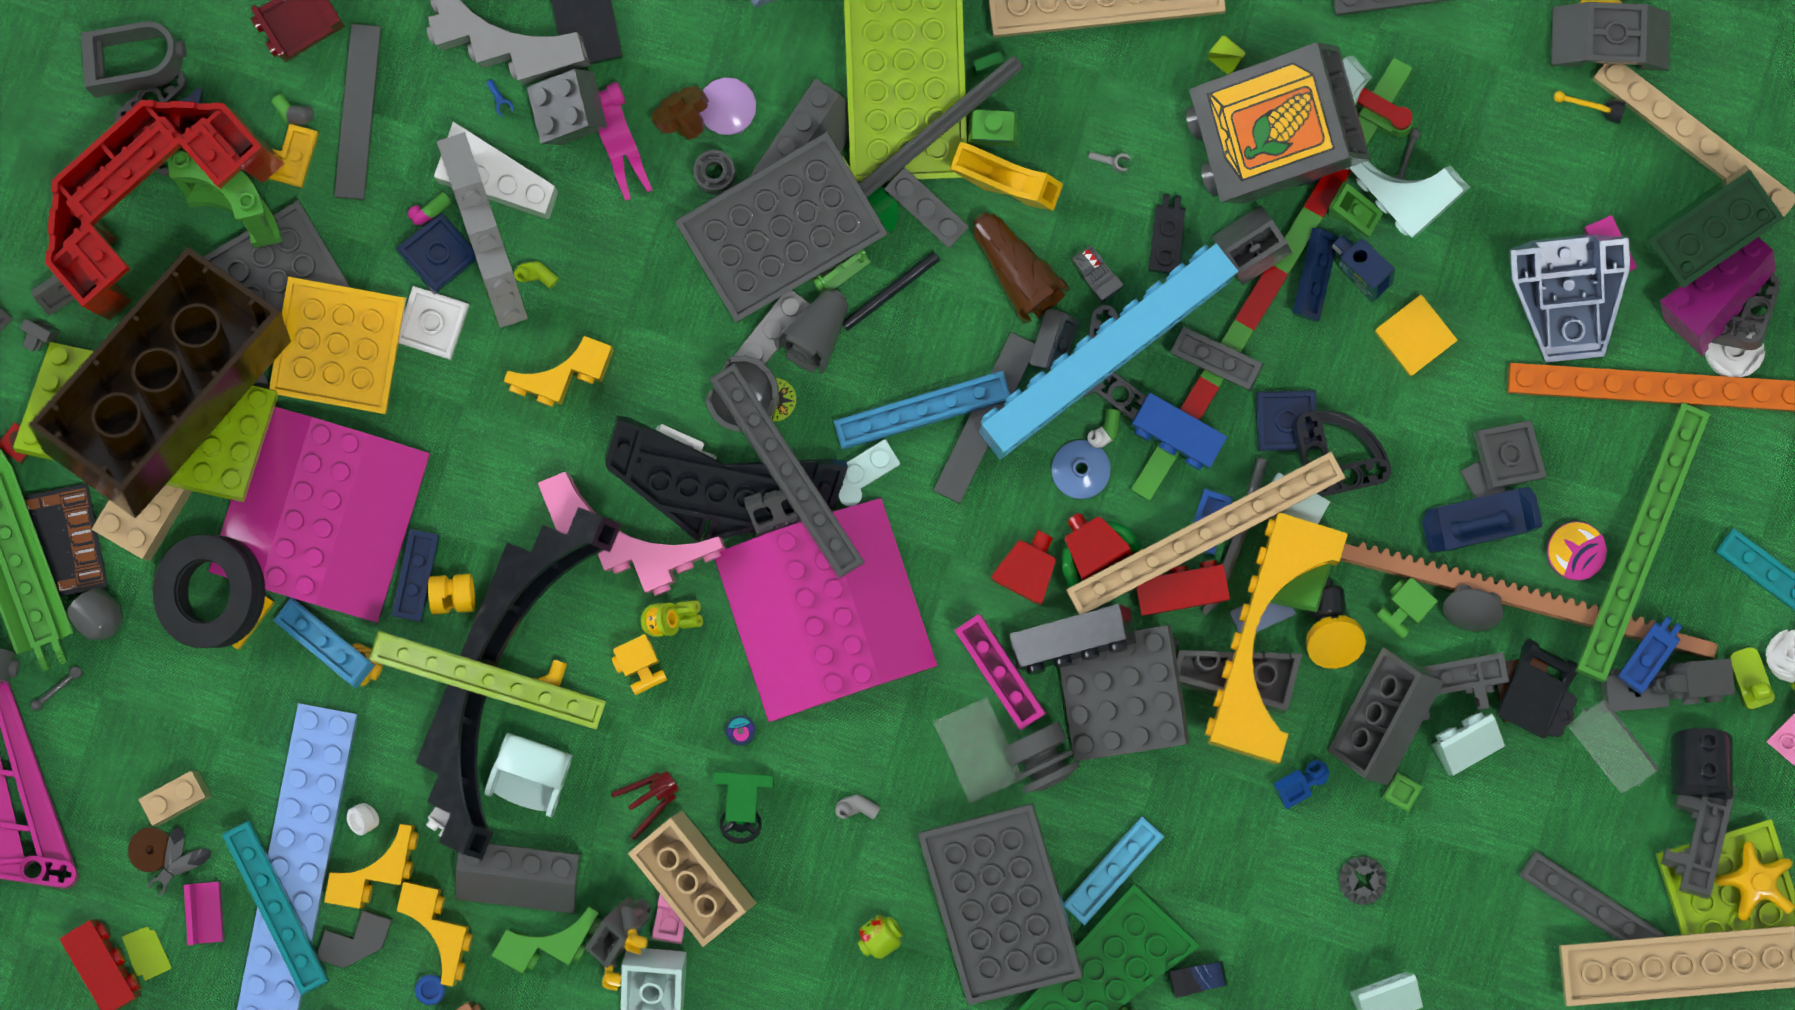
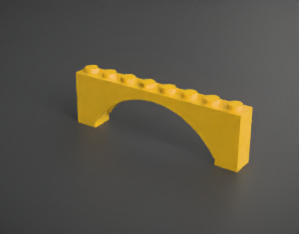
[1205,512,1348,765]

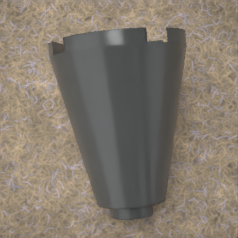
[774,290,849,374]

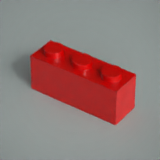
[1137,560,1230,616]
[59,919,142,1010]

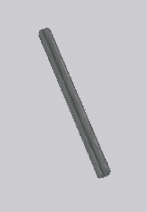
[859,56,1023,197]

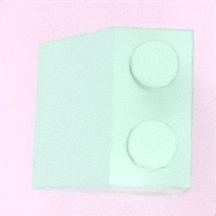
[1350,972,1423,1010]

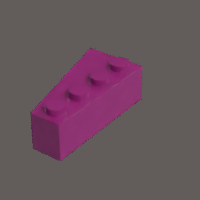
[1660,237,1776,356]

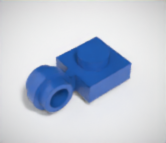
[1274,760,1330,809]

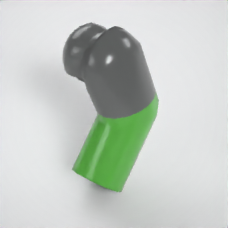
[271,94,314,125]

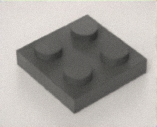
[1473,421,1547,490]

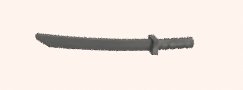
[1202,458,1268,614]

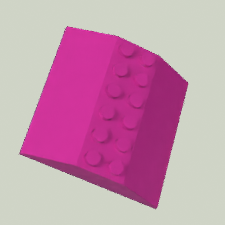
[209,407,430,623]
[715,498,937,722]

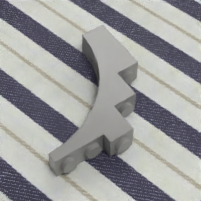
[426,0,590,85]
[437,132,528,328]

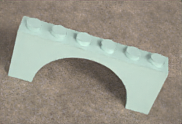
[1343,55,1470,238]

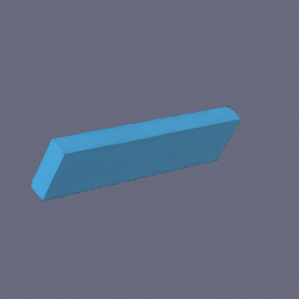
[273,597,375,689]

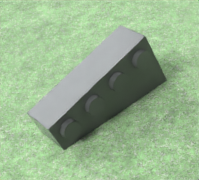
[1176,650,1302,714]

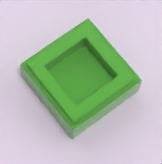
[1382,772,1423,813]

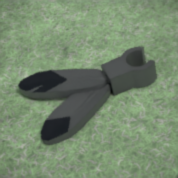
[148,827,211,896]

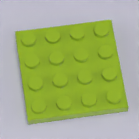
[1655,819,1795,935]

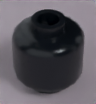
[1308,580,1346,623]

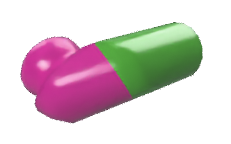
[407,192,451,225]

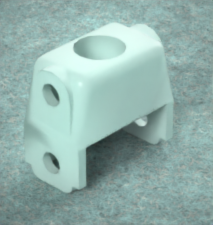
[484,733,573,817]

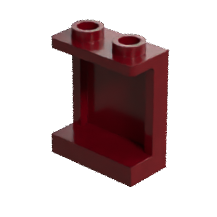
[250,0,345,63]

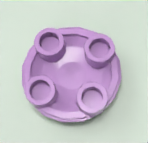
[700,78,756,135]

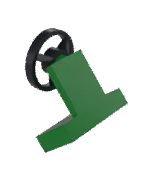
[713,772,774,844]

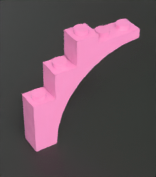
[538,472,726,596]

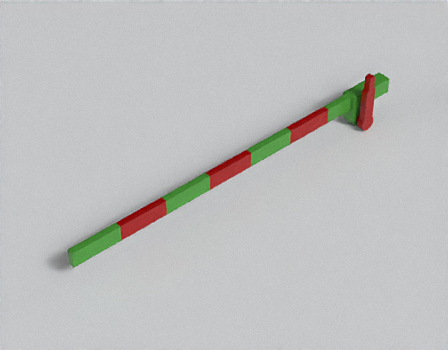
[1131,58,1413,502]

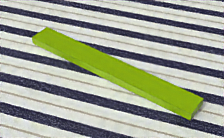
[369,630,606,730]

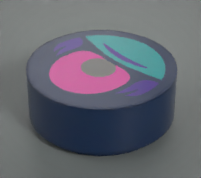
[726,716,756,745]

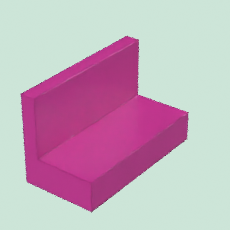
[184,882,225,945]

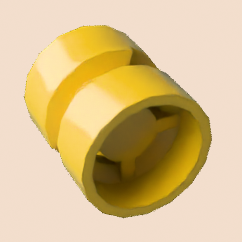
[428,573,475,615]

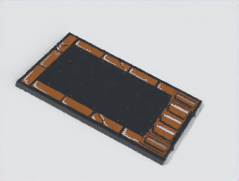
[23,483,108,597]

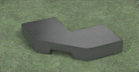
[317,910,392,968]

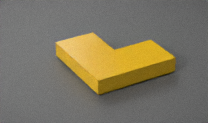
[245,124,319,189]

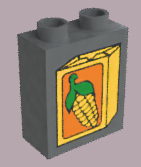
[1186,42,1371,204]

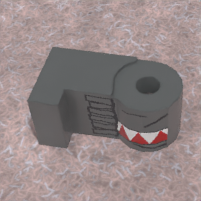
[1070,245,1123,305]

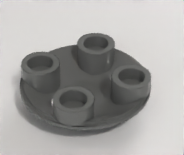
[1443,584,1503,631]

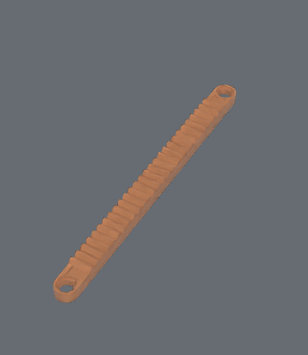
[1340,542,1718,660]

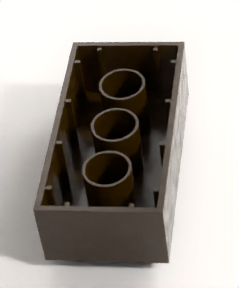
[28,247,291,519]

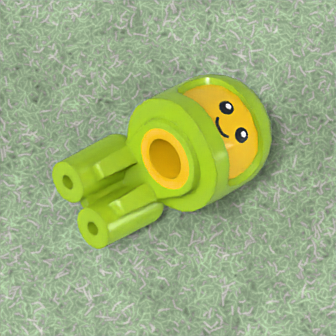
[641,600,703,637]

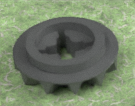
[1339,857,1387,905]

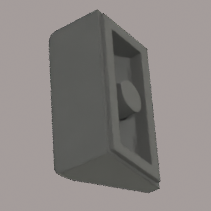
[1030,309,1079,372]

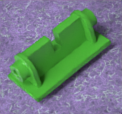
[811,249,871,294]

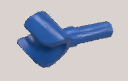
[486,79,514,118]

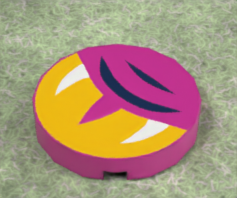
[1546,521,1607,581]

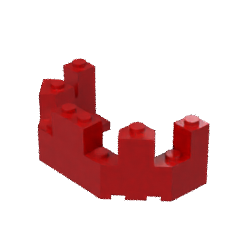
[45,100,285,320]

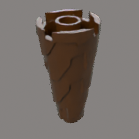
[973,212,1070,323]

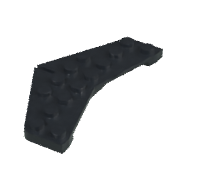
[605,415,848,542]

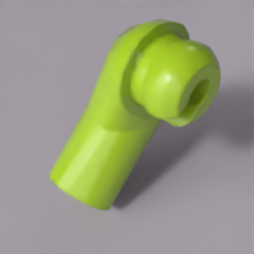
[514,261,559,289]

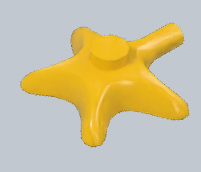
[1715,841,1795,921]

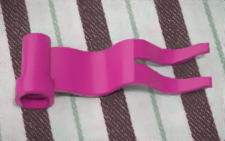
[598,81,653,201]

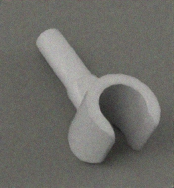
[1088,152,1131,173]

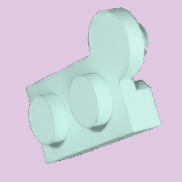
[839,439,901,507]

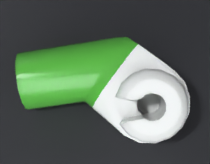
[1087,409,1120,448]

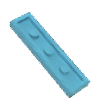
[1063,816,1165,925]

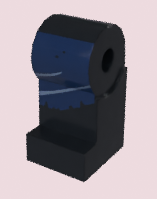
[1168,961,1228,998]

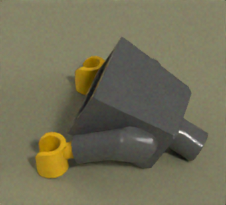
[585,897,651,991]

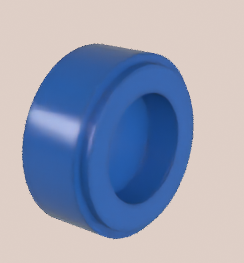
[415,975,446,1005]

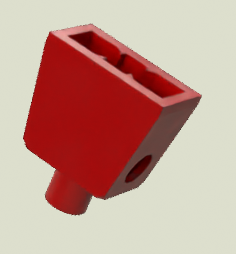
[990,530,1056,606]

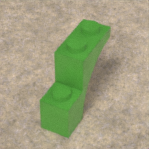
[492,906,602,974]

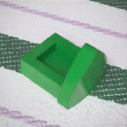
[867,186,899,231]

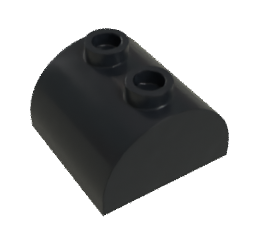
[1671,728,1733,799]

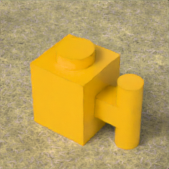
[611,634,668,696]

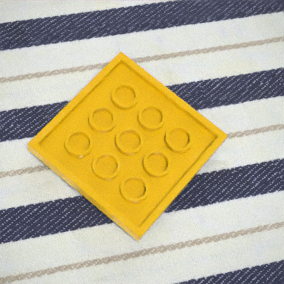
[269,277,406,414]

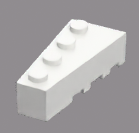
[434,122,558,220]

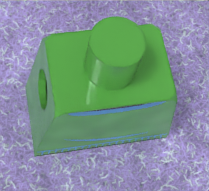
[966,110,1021,150]

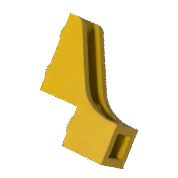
[950,142,1063,211]

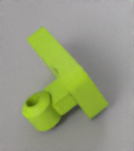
[1728,647,1775,709]

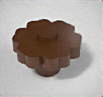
[651,86,709,140]

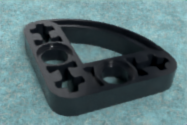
[1293,411,1391,497]

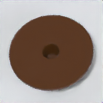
[128,828,169,872]

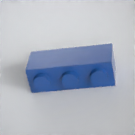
[1129,393,1227,471]

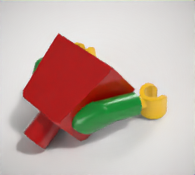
[1062,513,1142,588]

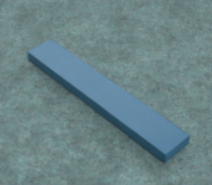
[834,371,1011,450]

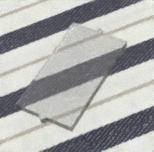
[1567,699,1659,794]

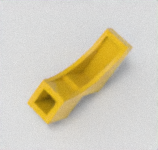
[504,336,614,407]
[324,824,419,909]
[397,881,473,986]

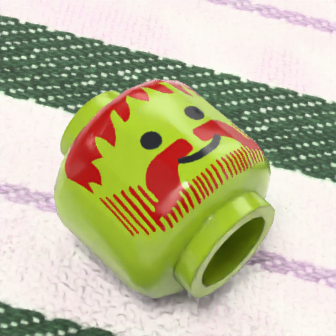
[857,915,903,960]

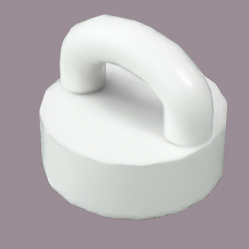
[347,803,379,835]

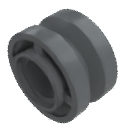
[693,150,736,195]

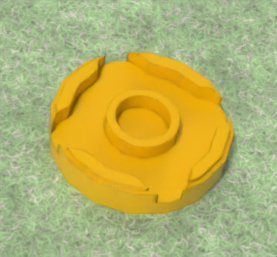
[1306,616,1366,669]

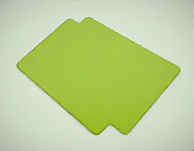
[122,927,172,981]

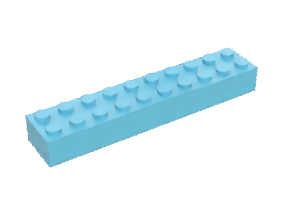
[978,243,1238,460]

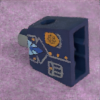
[1332,235,1395,303]

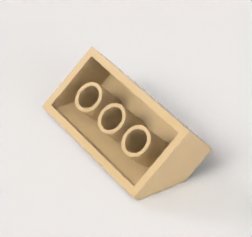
[628,811,757,947]

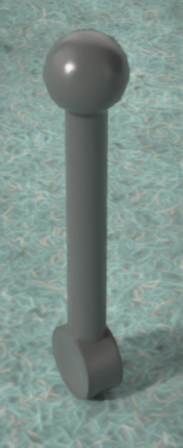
[1394,128,1421,180]
[31,667,83,711]

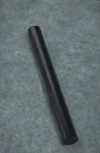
[842,251,940,332]

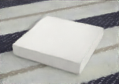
[399,286,470,360]

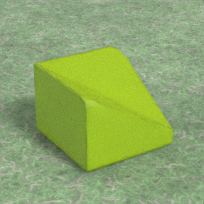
[1207,36,1246,75]

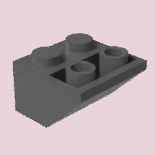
[1212,205,1292,285]

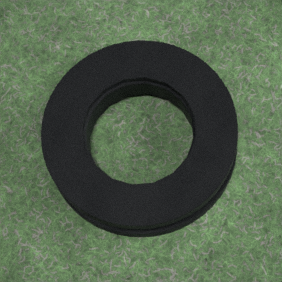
[153,535,265,648]

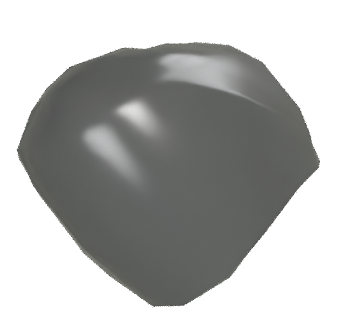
[67,588,123,641]

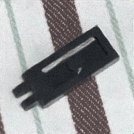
[1148,193,1186,274]

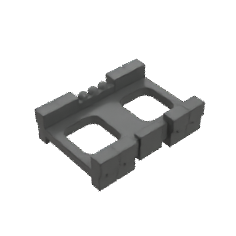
[744,490,801,537]

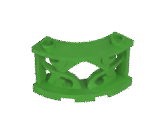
[167,150,283,248]

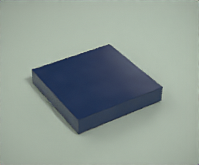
[396,213,477,295]
[1256,390,1318,452]

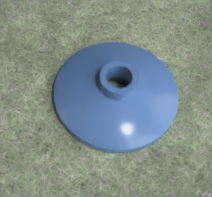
[1052,440,1111,499]

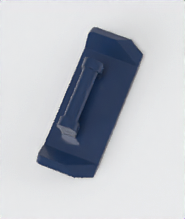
[1422,486,1542,553]

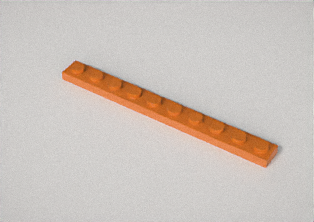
[1507,363,1795,412]

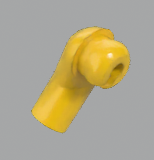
[534,659,567,686]

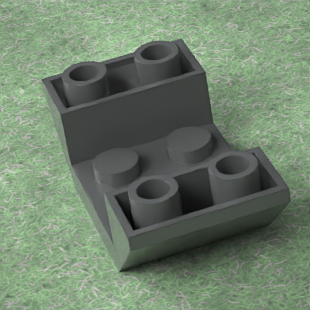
[1551,2,1671,71]

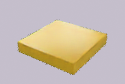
[1374,294,1458,377]

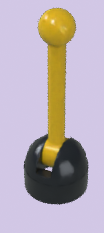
[1554,91,1626,124]

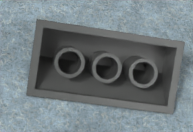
[750,79,849,176]
[1328,647,1444,785]
[456,843,582,914]

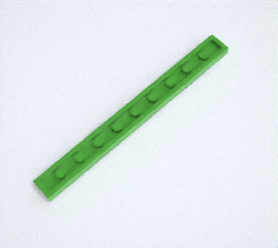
[1575,402,1710,683]

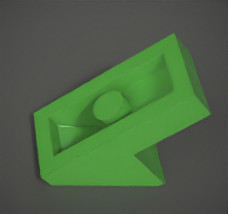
[1329,182,1383,237]

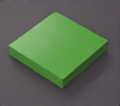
[1269,564,1332,612]

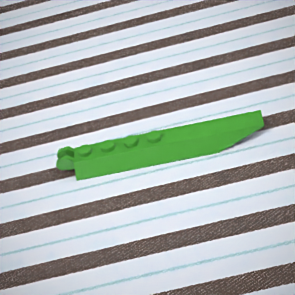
[0,449,73,671]

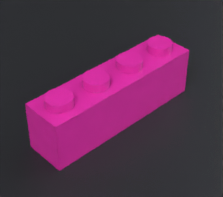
[954,614,1047,730]

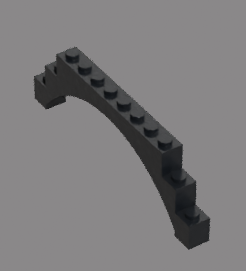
[415,507,622,860]

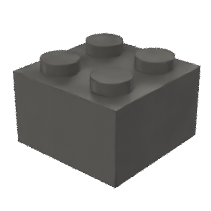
[527,69,608,145]

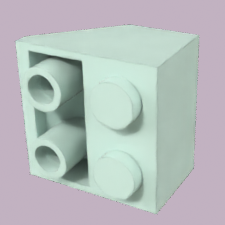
[1431,712,1505,776]

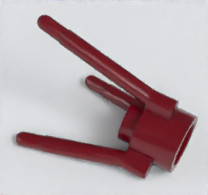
[611,770,680,840]

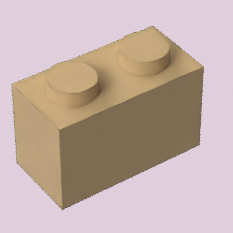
[138,771,212,826]

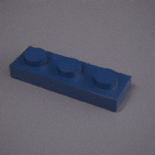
[1293,228,1339,321]
[392,529,440,622]

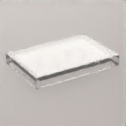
[933,697,1024,803]

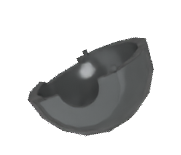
[705,355,779,432]

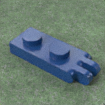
[1616,616,1682,695]

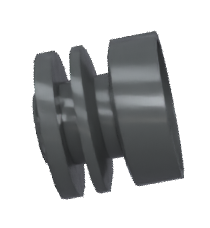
[1002,721,1080,794]

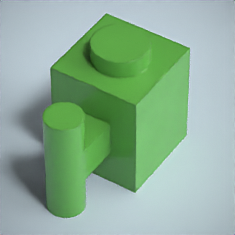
[1376,577,1438,639]

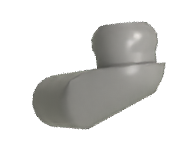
[835,794,881,820]

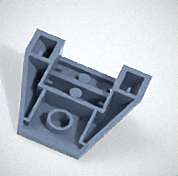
[1510,234,1630,362]

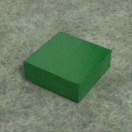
[973,51,1004,77]

